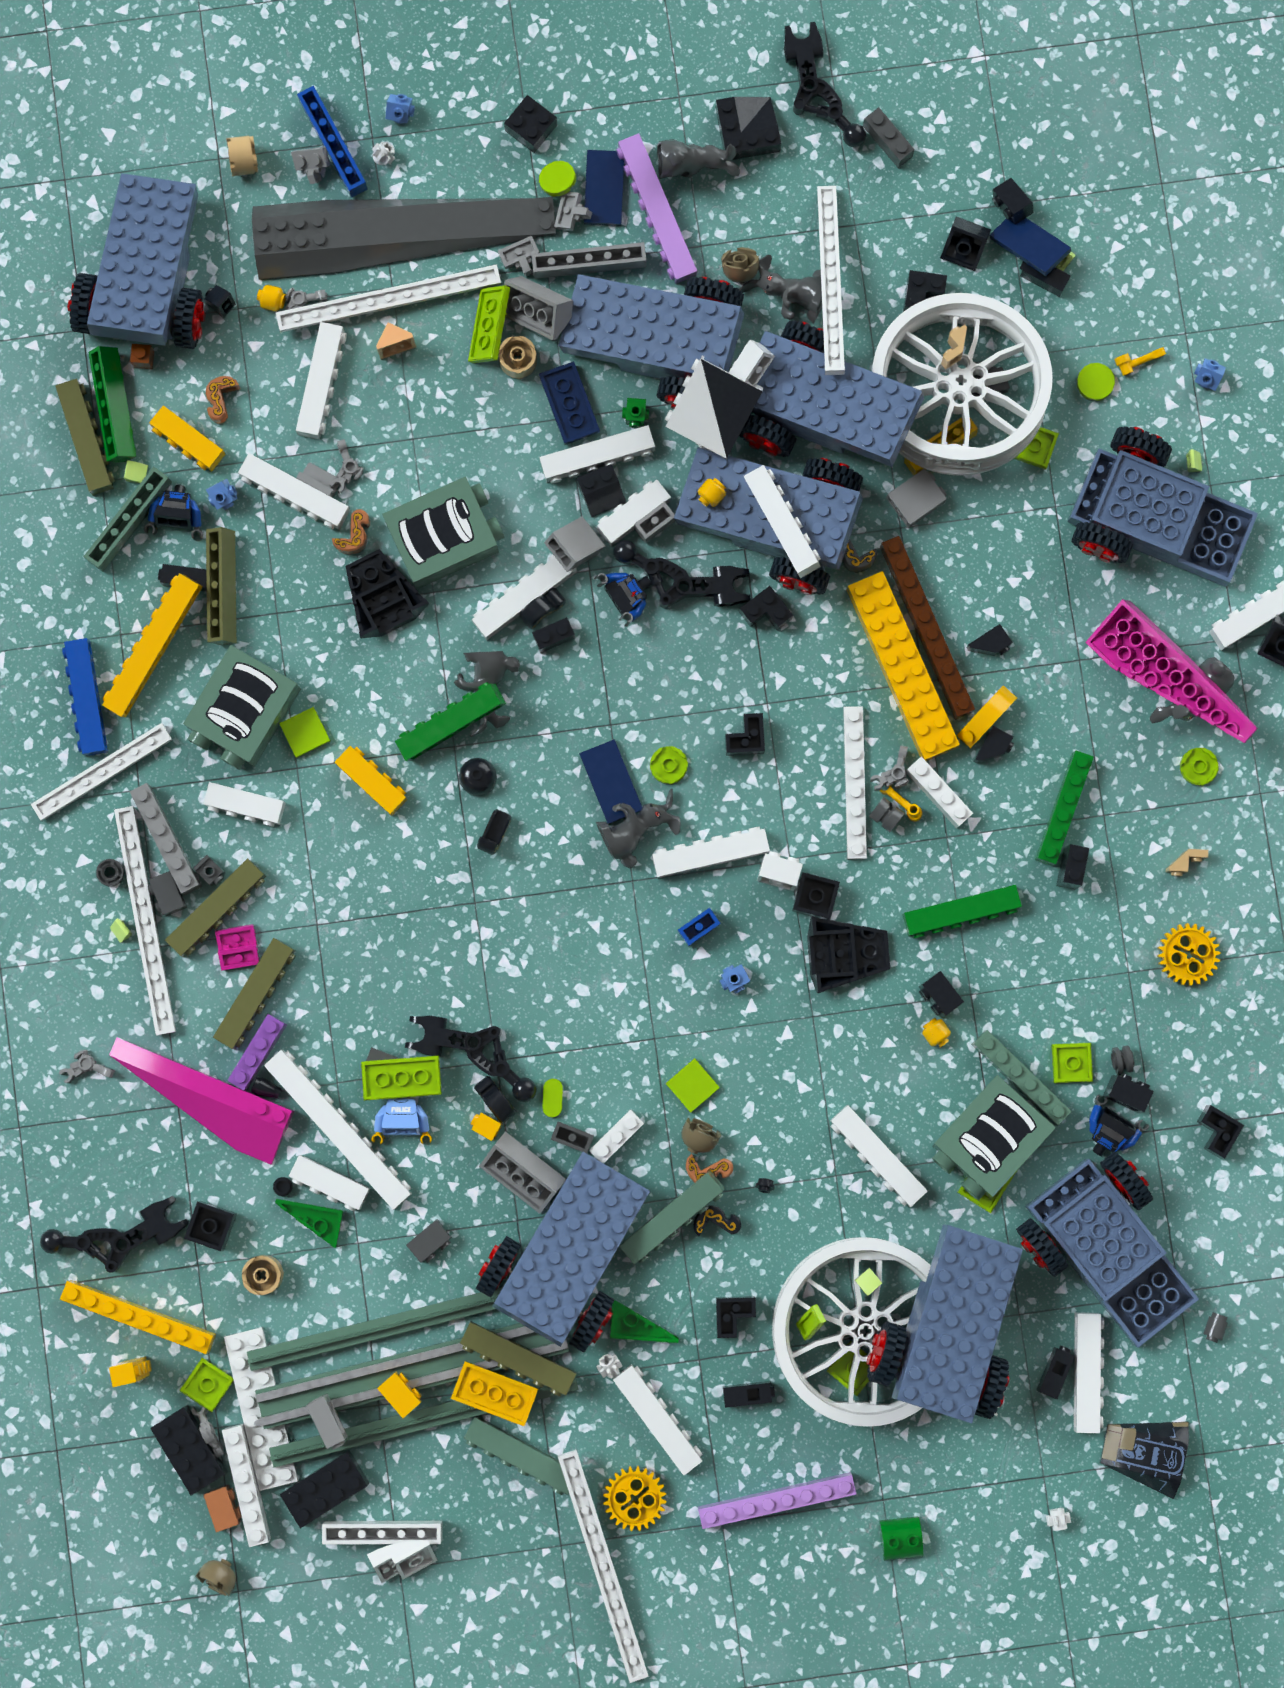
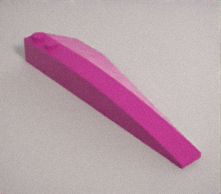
[1085,599,1258,743]
[109,1037,294,1165]

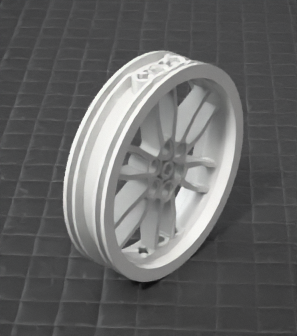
[872,293,1052,475]
[772,1237,931,1426]

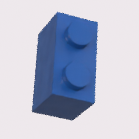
[678,908,721,947]

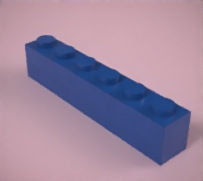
[297,86,368,198]
[62,638,108,756]

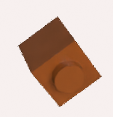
[130,344,154,369]

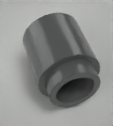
[1203,1312,1228,1343]

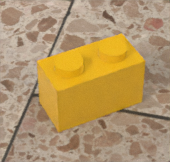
[470,1112,503,1141]
[377,1372,422,1418]

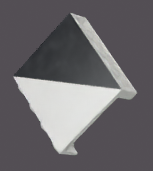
[665,355,763,459]

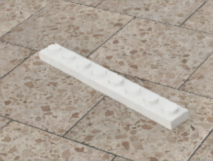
[843,706,867,859]
[31,723,172,821]

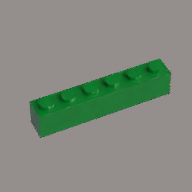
[88,346,136,462]
[395,682,506,761]
[1035,750,1094,866]
[902,885,1022,939]

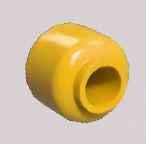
[257,285,286,312]
[698,478,726,507]
[922,1018,951,1047]

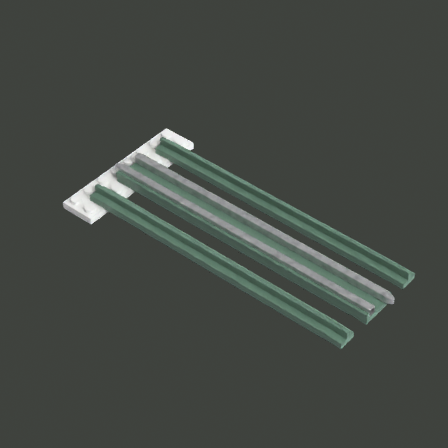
[224,1286,579,1491]

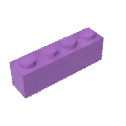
[227,1014,287,1091]

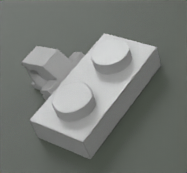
[291,146,331,184]
[554,192,592,231]
[498,236,539,277]

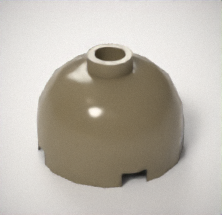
[721,247,759,284]
[681,1118,721,1154]
[195,1559,236,1596]

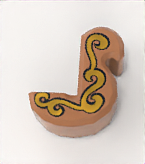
[205,376,241,424]
[332,509,370,555]
[685,1154,733,1183]

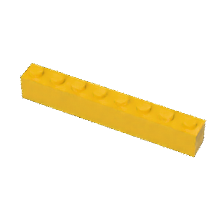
[102,573,203,717]
[60,1280,216,1354]

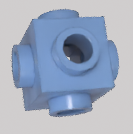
[385,94,415,124]
[1194,358,1226,391]
[206,479,238,510]
[719,964,750,994]

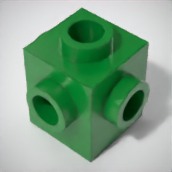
[622,398,649,428]

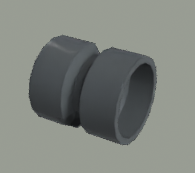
[869,797,905,833]

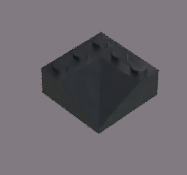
[715,97,781,160]

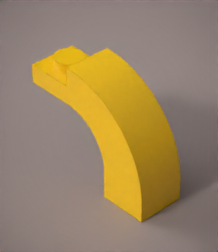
[957,685,1017,749]

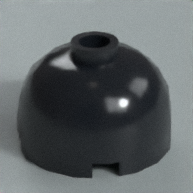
[459,758,497,796]

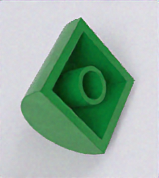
[879,1516,924,1561]

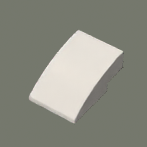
[367,1541,438,1583]

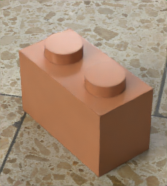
[204,1484,242,1532]

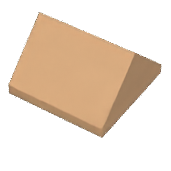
[376,322,416,359]

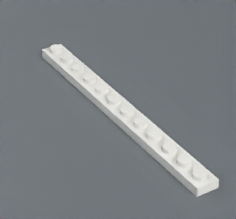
[817,186,845,375]
[276,264,501,333]
[114,806,176,1036]
[558,1450,649,1683]

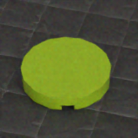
[539,161,576,197]
[1077,363,1115,401]
[650,746,688,784]
[1180,748,1219,786]

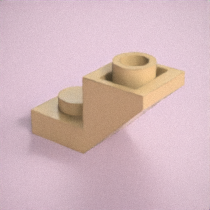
[941,324,967,370]
[1166,849,1208,877]

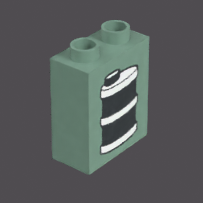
[382,476,505,590]
[183,645,301,770]
[932,1075,1056,1201]

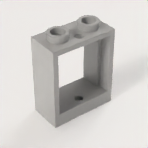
[306,1393,348,1450]

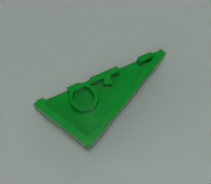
[275,1199,344,1248]
[610,1300,679,1343]

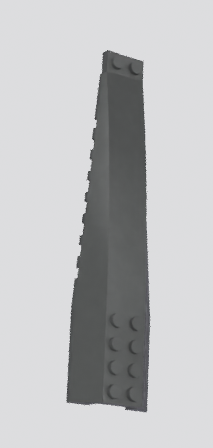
[252,197,556,280]

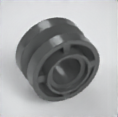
[96,859,124,887]
[1111,1045,1134,1075]

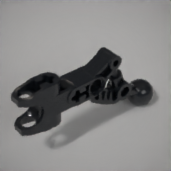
[784,22,866,147]
[613,540,750,608]
[405,1015,537,1102]
[40,1196,190,1273]

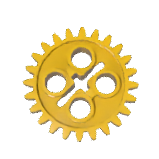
[1157,923,1221,986]
[603,1465,667,1531]

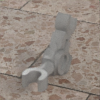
[285,287,328,310]
[330,439,364,494]
[870,746,909,791]
[59,1050,115,1083]
[192,1407,224,1458]

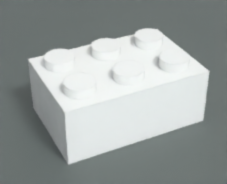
[757,851,803,891]

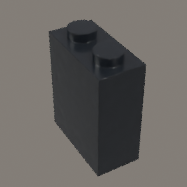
[1056,844,1089,890]

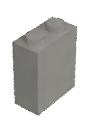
[886,468,947,528]
[544,516,605,572]

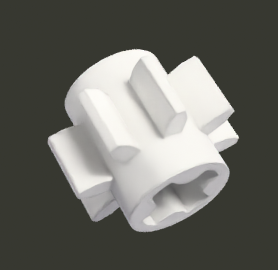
[372,142,395,165]
[596,1354,622,1379]
[1046,1508,1071,1531]

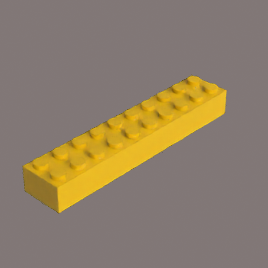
[846,571,960,761]

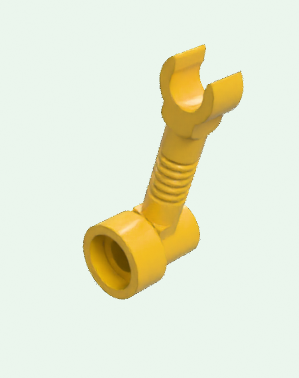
[1114,347,1166,376]
[879,786,923,822]

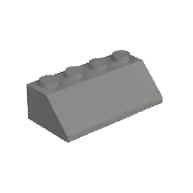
[504,276,573,341]
[479,1132,566,1214]

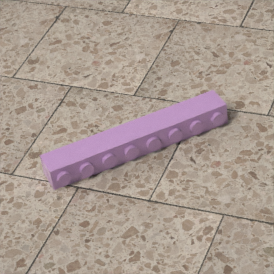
[616,133,697,284]
[698,1472,856,1529]

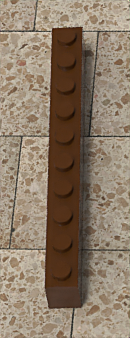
[880,536,975,720]

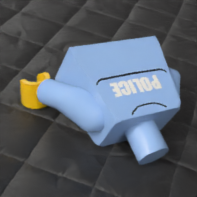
[371,1097,432,1144]

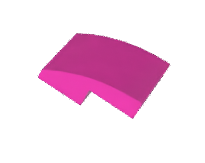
[215,924,259,971]

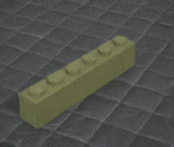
[55,379,115,495]
[206,527,237,645]
[165,858,266,957]
[213,938,296,1050]
[460,1321,576,1397]

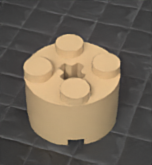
[226,135,258,176]
[499,336,537,379]
[242,1255,284,1295]

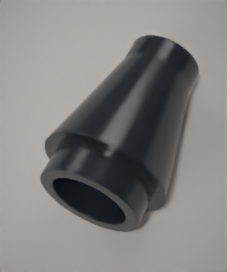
[251,1077,281,1099]

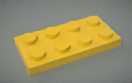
[451,1361,538,1426]

